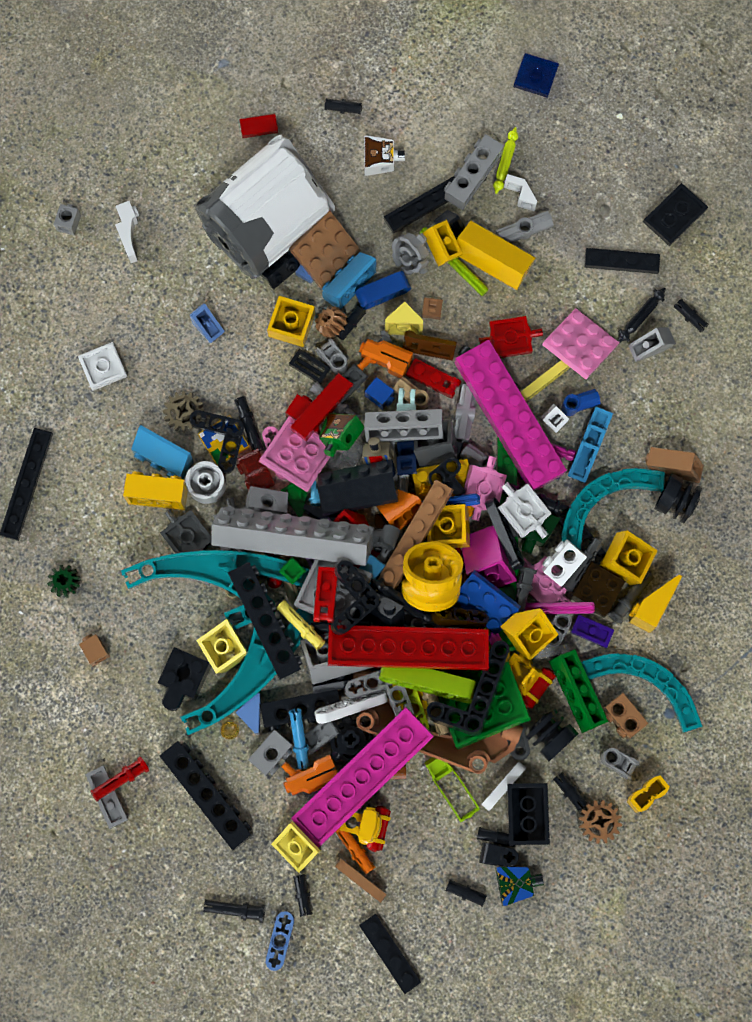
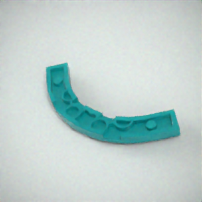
[561,468,665,553]
[581,653,703,733]

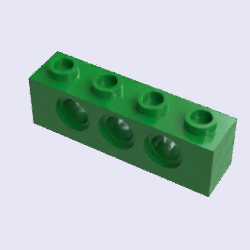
[549,649,608,733]

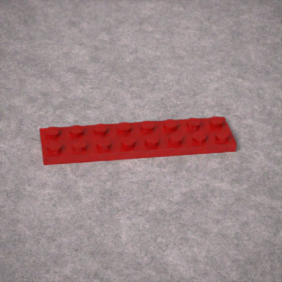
[328,625,489,670]

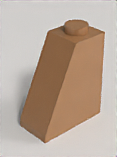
[645,447,704,483]

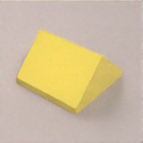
[385,302,423,335]
[271,821,321,873]

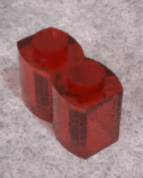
[236,449,275,491]

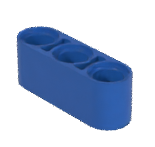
[355,271,411,310]

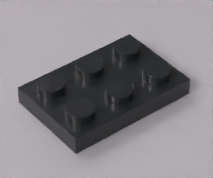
[643,183,708,247]

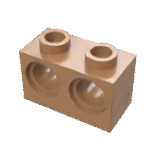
[603,693,649,740]

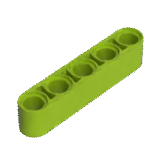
[379,667,477,703]

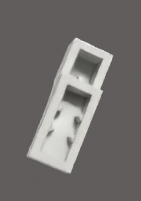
[115,201,139,263]

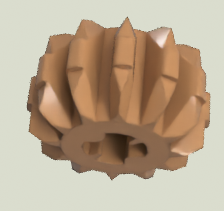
[315,305,347,338]

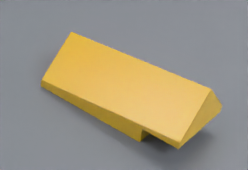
[457,221,536,290]

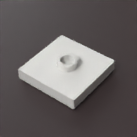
[78,342,127,391]

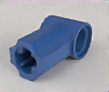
[561,389,601,416]

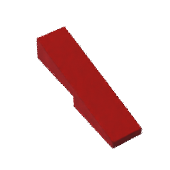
[290,373,354,442]

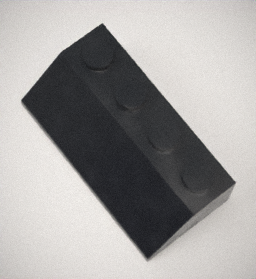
[317,459,398,517]

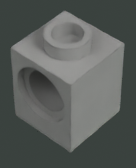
[54,204,81,236]

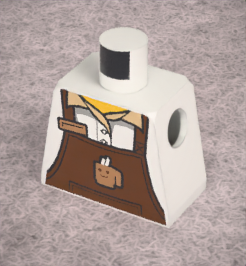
[364,136,405,176]

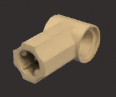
[393,377,429,410]

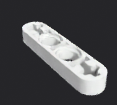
[315,690,388,724]

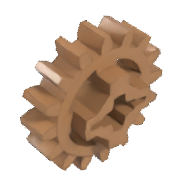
[578,800,622,844]

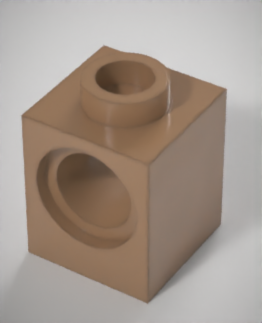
[79,634,110,667]

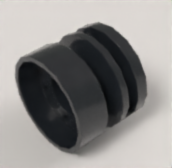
[654,473,702,524]
[526,708,579,762]

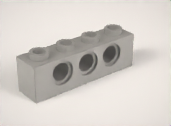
[444,134,504,210]
[364,409,443,442]

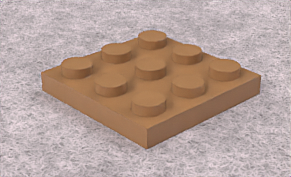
[289,210,361,289]

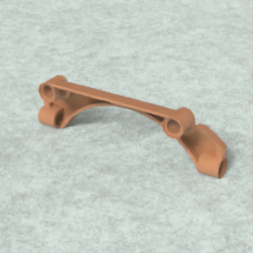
[350,669,524,774]

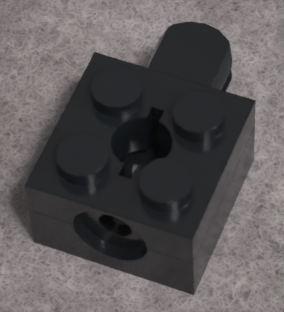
[158,647,211,711]

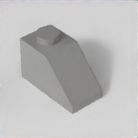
[628,327,676,362]

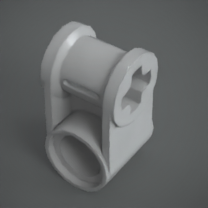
[315,338,348,375]
[600,748,640,781]

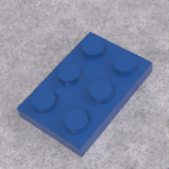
[456,570,521,634]

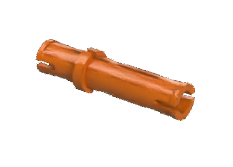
[336,828,376,875]

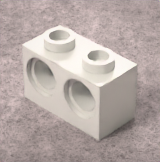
[542,539,587,587]

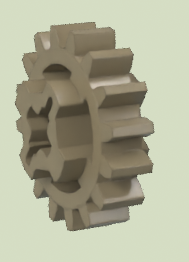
[163,391,204,433]

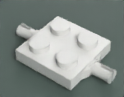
[498,482,551,539]

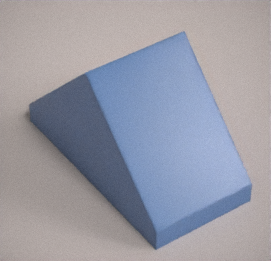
[190,303,225,343]
[236,693,261,735]

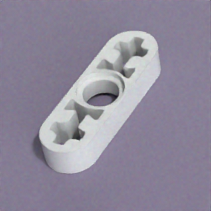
[481,762,526,811]

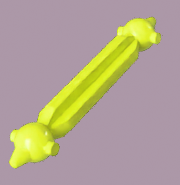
[493,127,518,194]

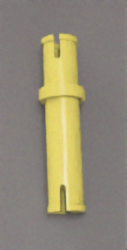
[276,600,326,650]

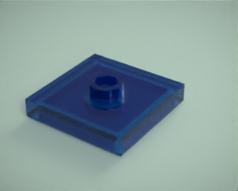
[513,53,559,98]

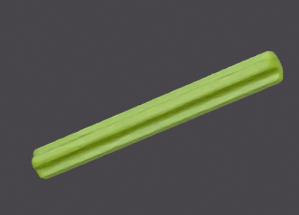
[419,227,488,296]

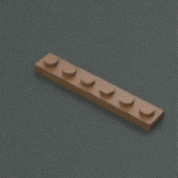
[377,480,454,590]

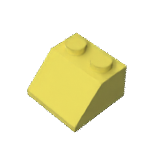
[196,619,248,674]

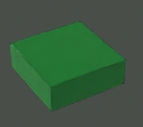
[279,557,306,585]

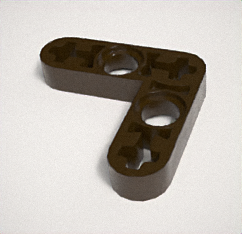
[431,607,489,629]

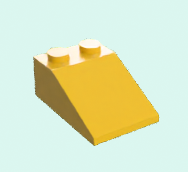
[629,575,682,633]

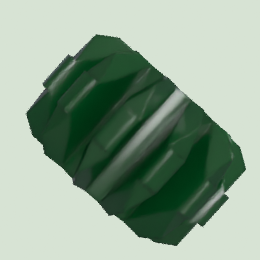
[47,565,81,598]

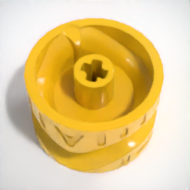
[401,542,463,612]

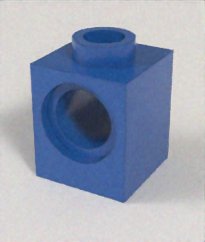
[365,377,395,410]

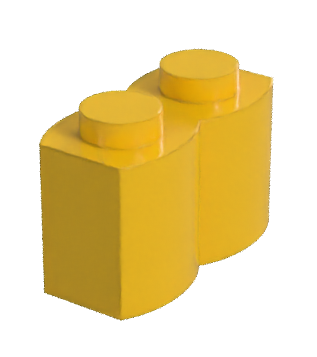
[627,775,670,813]

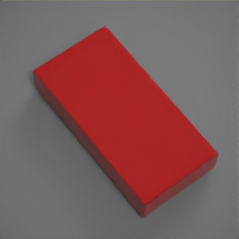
[239,114,278,139]

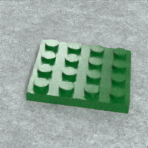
[438,647,531,749]

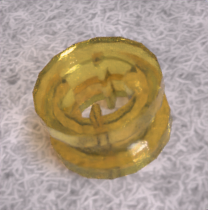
[220,722,239,740]

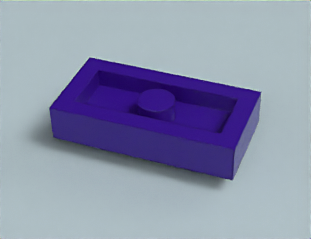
[570,614,614,648]

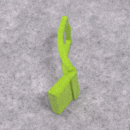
[424,757,480,823]

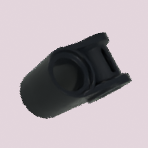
[479,843,519,867]

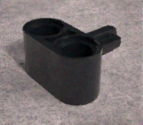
[427,458,465,496]

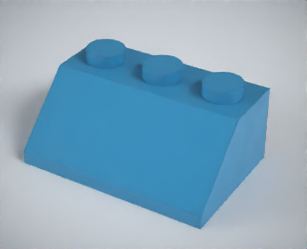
[322,252,376,309]
[131,425,194,479]

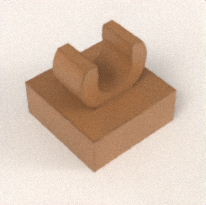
[422,297,443,320]

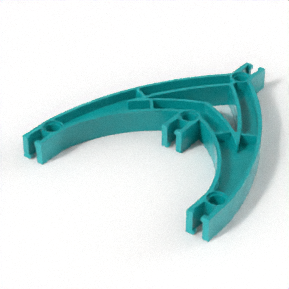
[121,550,314,735]

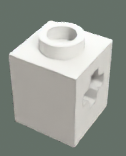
[540,404,569,433]

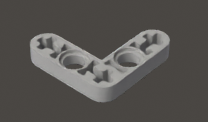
[345,670,414,717]

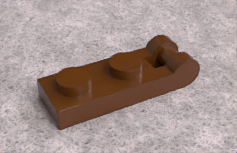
[402,330,457,361]

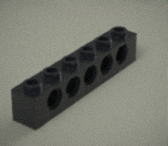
[228,562,303,680]
[159,741,253,851]

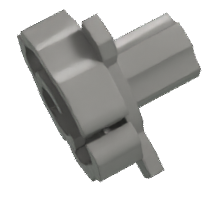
[392,233,431,275]

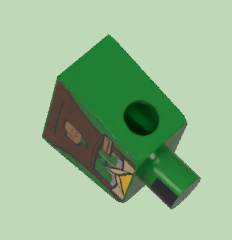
[319,413,364,457]

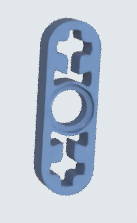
[266,911,294,971]

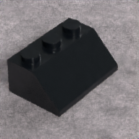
[507,783,550,845]

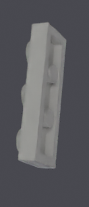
[85,766,128,829]

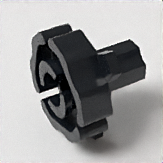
[330,715,373,763]

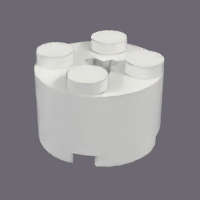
[185,461,226,504]

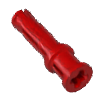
[90,756,149,802]

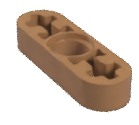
[335,859,387,903]

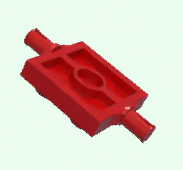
[479,316,543,358]

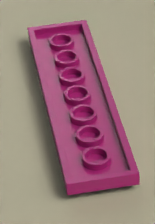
[291,707,434,848]

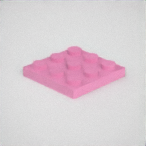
[542,308,619,380]
[259,416,330,492]

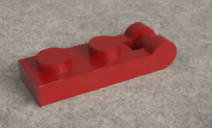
[406,358,461,399]
[313,567,338,623]

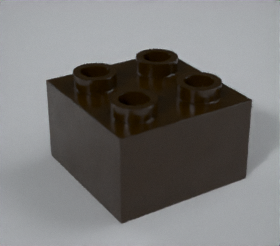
[571,562,626,618]

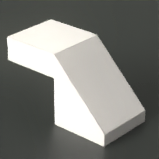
[504,174,537,212]

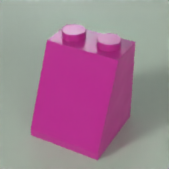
[462,525,517,588]

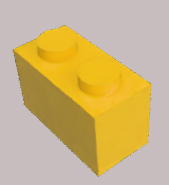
[423,220,463,267]

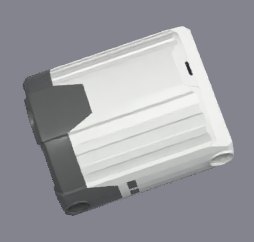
[195,135,335,279]

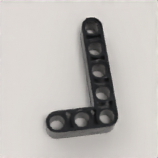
[427,640,510,736]

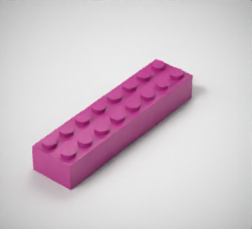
[454,340,567,491]

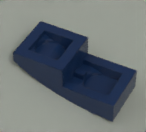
[397,440,418,476]

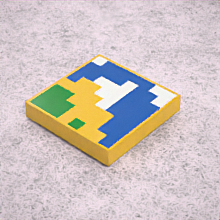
[198,415,250,466]

